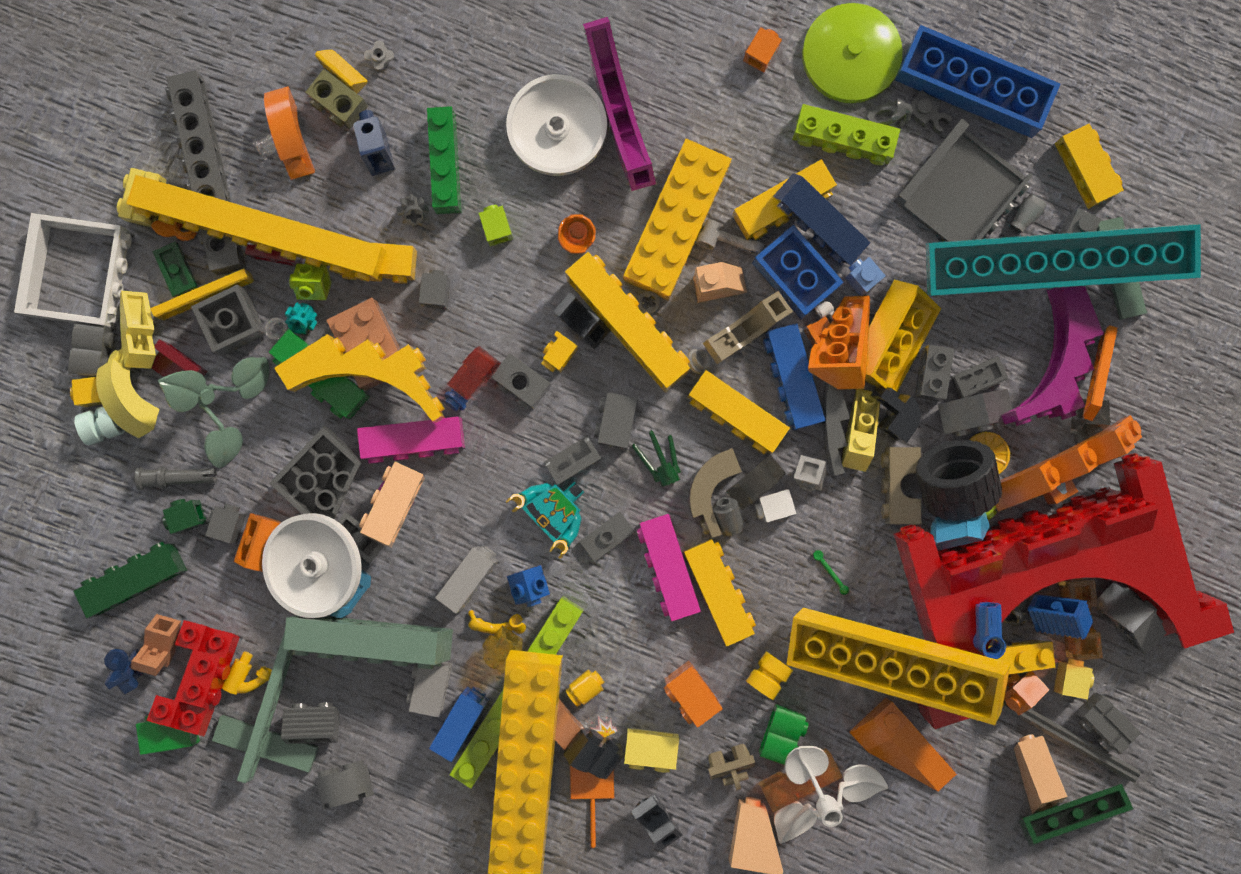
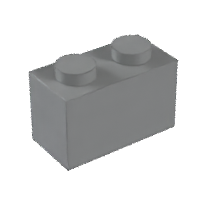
[406,662,453,717]

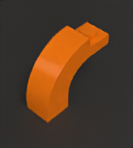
[264,86,315,180]

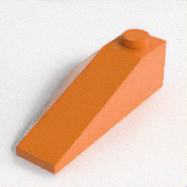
[808,296,870,389]
[849,698,957,792]

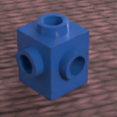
[507,565,550,607]

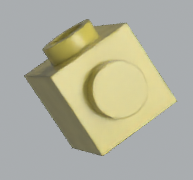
[1054,658,1094,700]

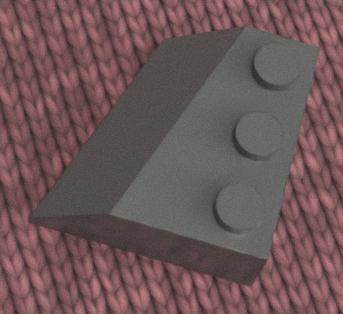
[269,427,361,520]

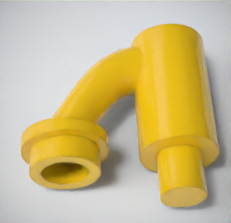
[222,651,272,695]

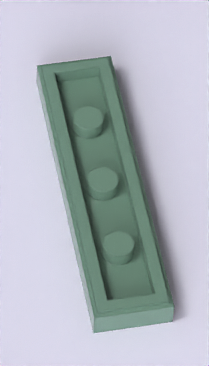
[1096,217,1147,320]
[212,715,319,773]

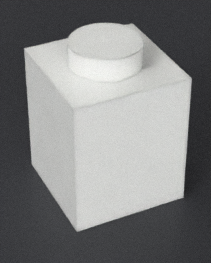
[755,489,796,523]

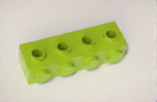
[792,104,900,165]

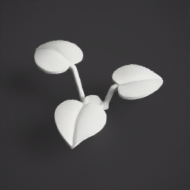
[774,746,888,844]

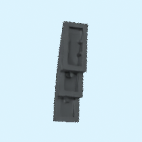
[822,382,850,477]

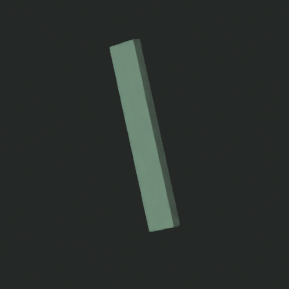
[237,632,293,783]

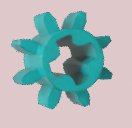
[285,302,317,334]

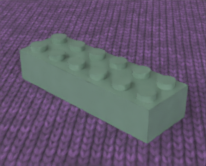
[283,616,453,669]

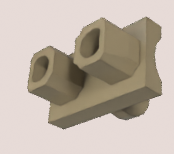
[708,744,755,791]

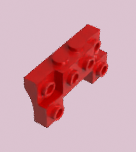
[147,620,240,737]

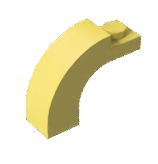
[96,348,159,438]

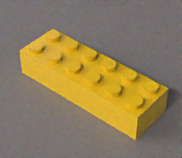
[623,138,732,301]
[565,252,690,393]

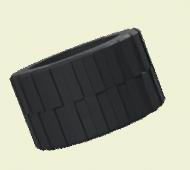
[916,440,1002,521]

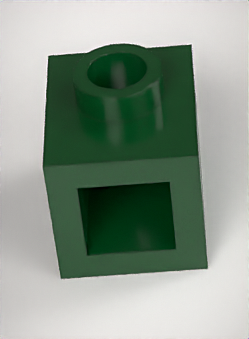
[162,498,207,534]

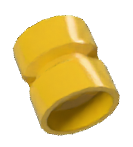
[746,651,794,700]

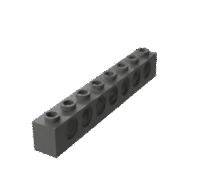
[165,70,246,275]

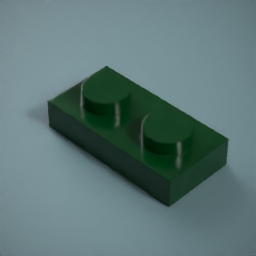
[152,241,198,298]

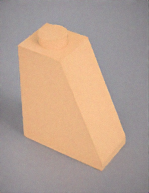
[693,262,747,303]
[1014,734,1067,814]
[729,797,783,874]

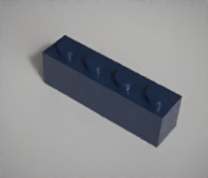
[773,173,871,266]

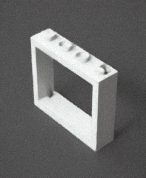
[14,213,132,329]

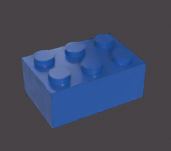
[752,225,844,320]

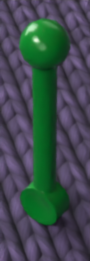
[813,550,850,595]

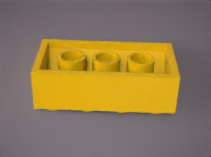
[865,279,941,392]

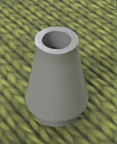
[1010,194,1046,233]

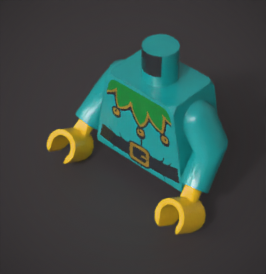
[506,481,585,559]

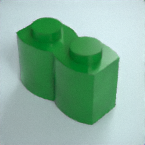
[758,704,808,765]

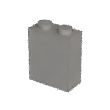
[436,545,499,614]

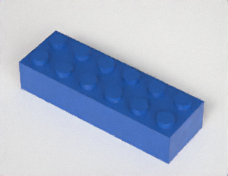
[895,25,1061,138]

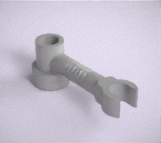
[695,219,764,256]

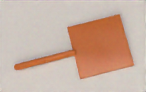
[570,766,614,848]

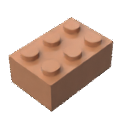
[326,298,400,391]

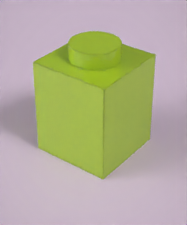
[479,205,513,247]

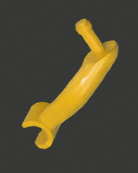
[468,610,526,634]

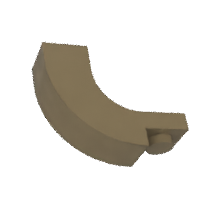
[703,291,793,364]
[689,448,742,538]

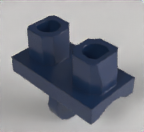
[104,649,143,695]

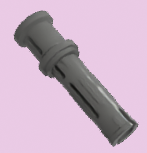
[135,466,217,490]

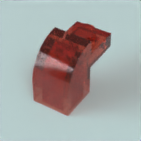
[447,346,501,400]

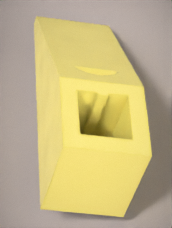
[841,389,880,472]

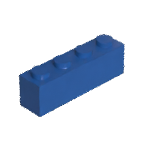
[763,323,825,430]

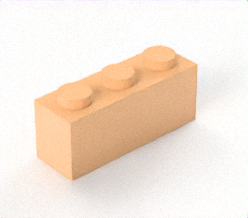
[359,462,425,548]

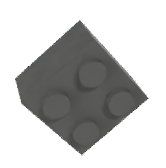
[191,285,267,356]

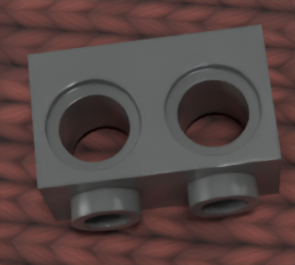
[914,345,955,402]

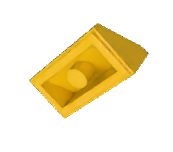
[315,50,368,94]

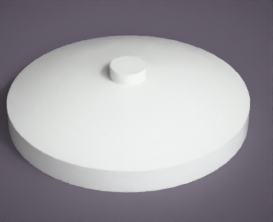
[506,74,607,176]
[262,513,361,618]

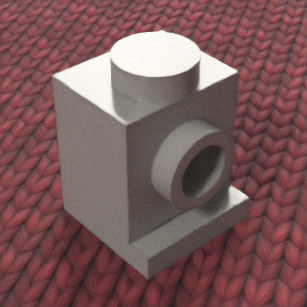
[794,455,827,491]

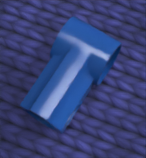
[973,602,1006,659]

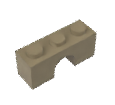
[881,447,921,524]

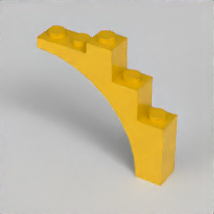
[274,334,445,423]

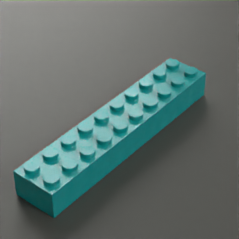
[925,224,1201,296]

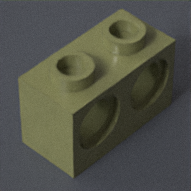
[305,69,368,129]

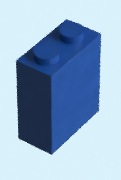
[429,686,489,762]

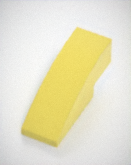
[120,291,156,369]

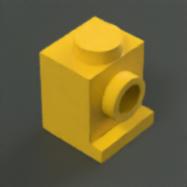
[541,331,578,373]

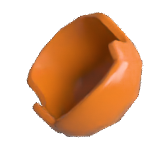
[558,214,596,253]

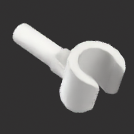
[814,302,834,320]

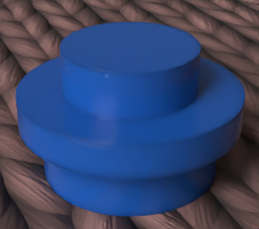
[444,388,468,411]

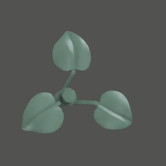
[158,357,269,468]

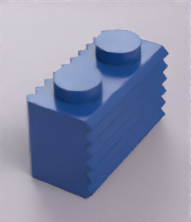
[1028,594,1093,639]

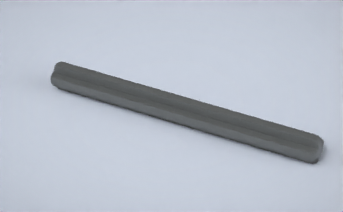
[1002,700,1140,782]

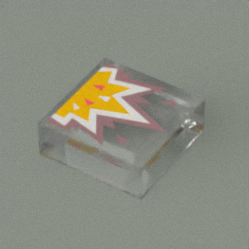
[585,707,619,738]

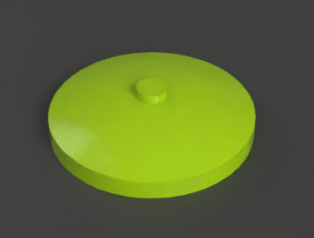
[802,3,903,103]

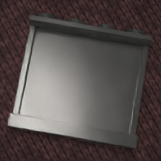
[894,119,1033,242]

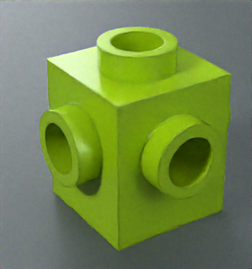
[289,264,332,300]

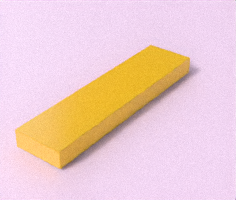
[150,269,254,321]

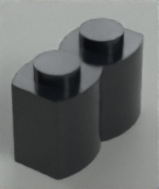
[563,729,625,779]

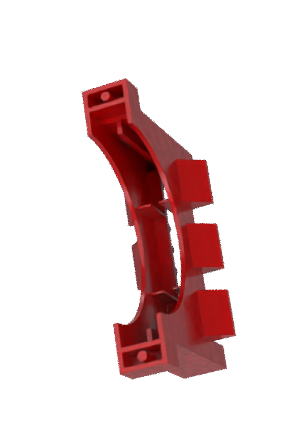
[894,453,1234,730]

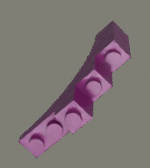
[583,17,656,191]
[1001,286,1103,426]

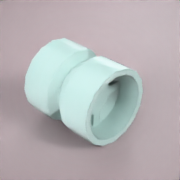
[74,406,125,446]

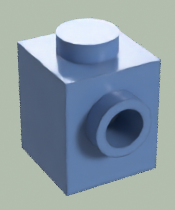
[845,257,886,296]

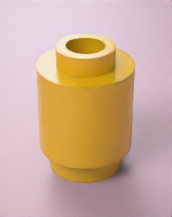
[565,669,605,707]

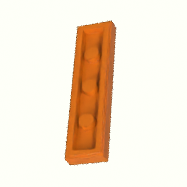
[1083,325,1118,421]

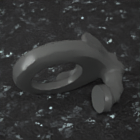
[867,99,913,128]

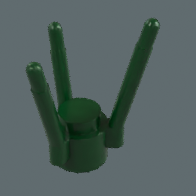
[632,430,681,487]

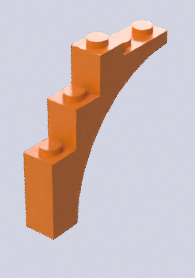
[996,415,1142,512]

